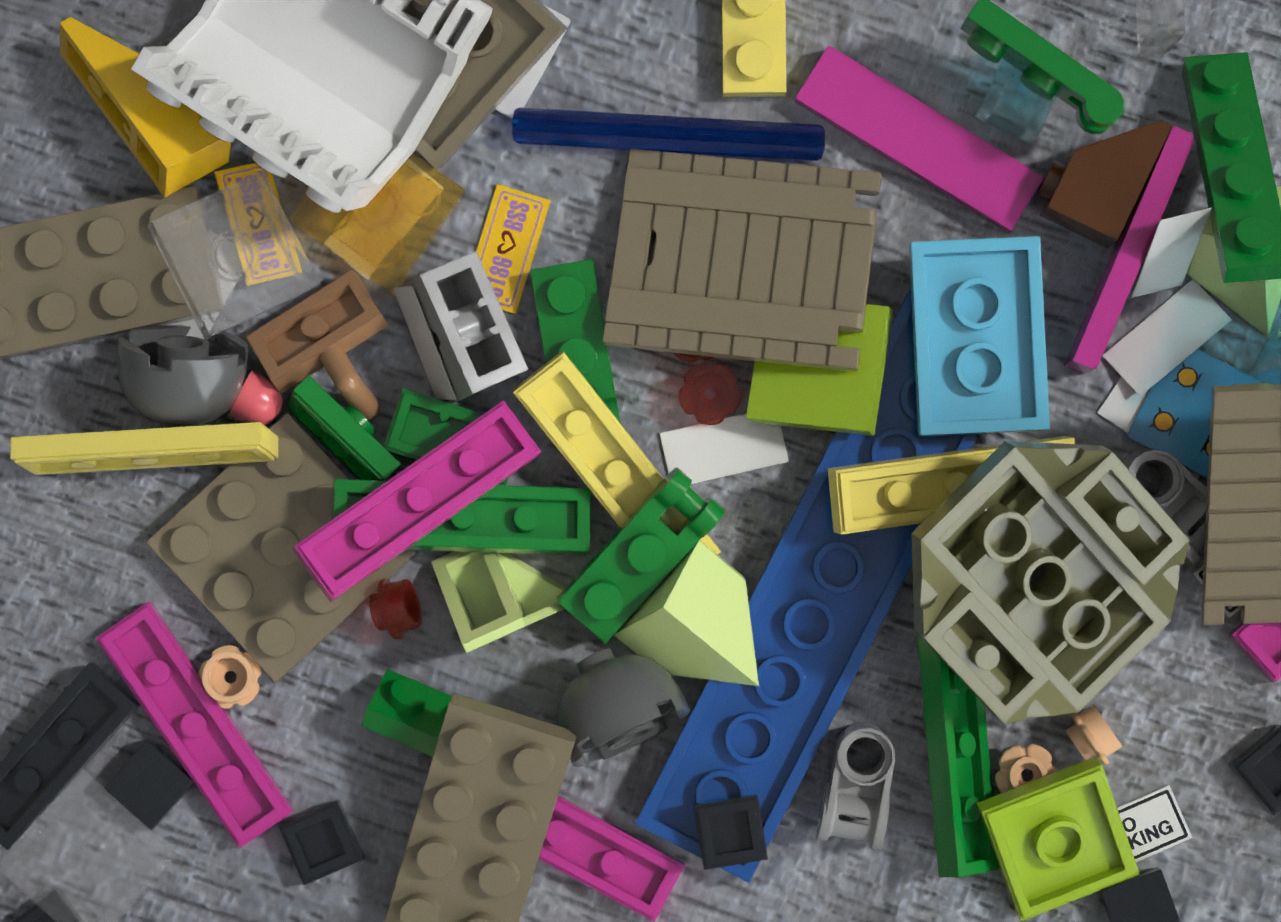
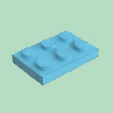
[909,236,1050,437]

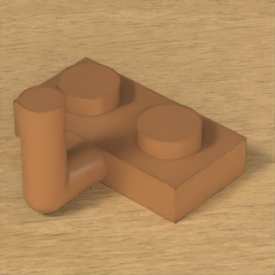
[246,269,389,421]

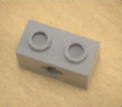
[401,251,528,404]

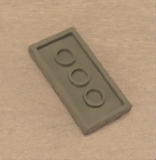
[0,186,224,360]
[384,693,577,922]

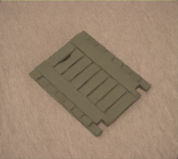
[603,148,882,371]
[1201,383,1281,625]

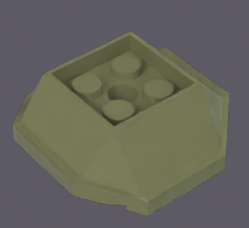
[911,441,1190,724]

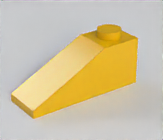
[60,17,231,198]

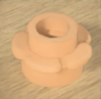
[198,645,262,709]
[1065,704,1123,765]
[995,744,1058,793]

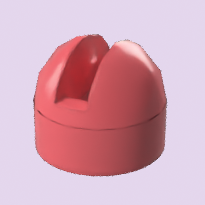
[230,370,283,425]

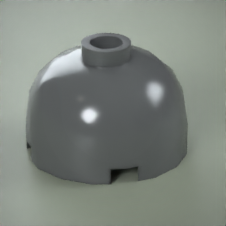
[117,325,248,428]
[557,649,690,767]

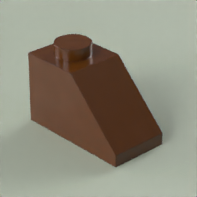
[1037,120,1172,248]

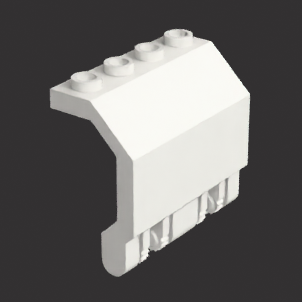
[131,0,493,213]

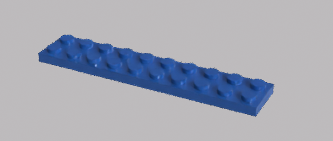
[635,286,979,883]

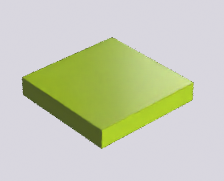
[746,304,893,436]
[976,756,1140,921]

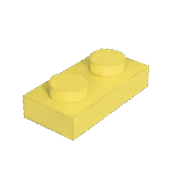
[721,0,787,97]

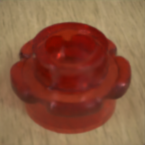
[679,363,742,425]
[369,578,422,640]

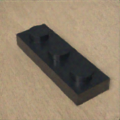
[0,662,141,850]

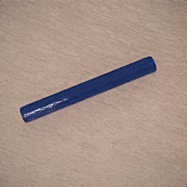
[512,107,825,161]

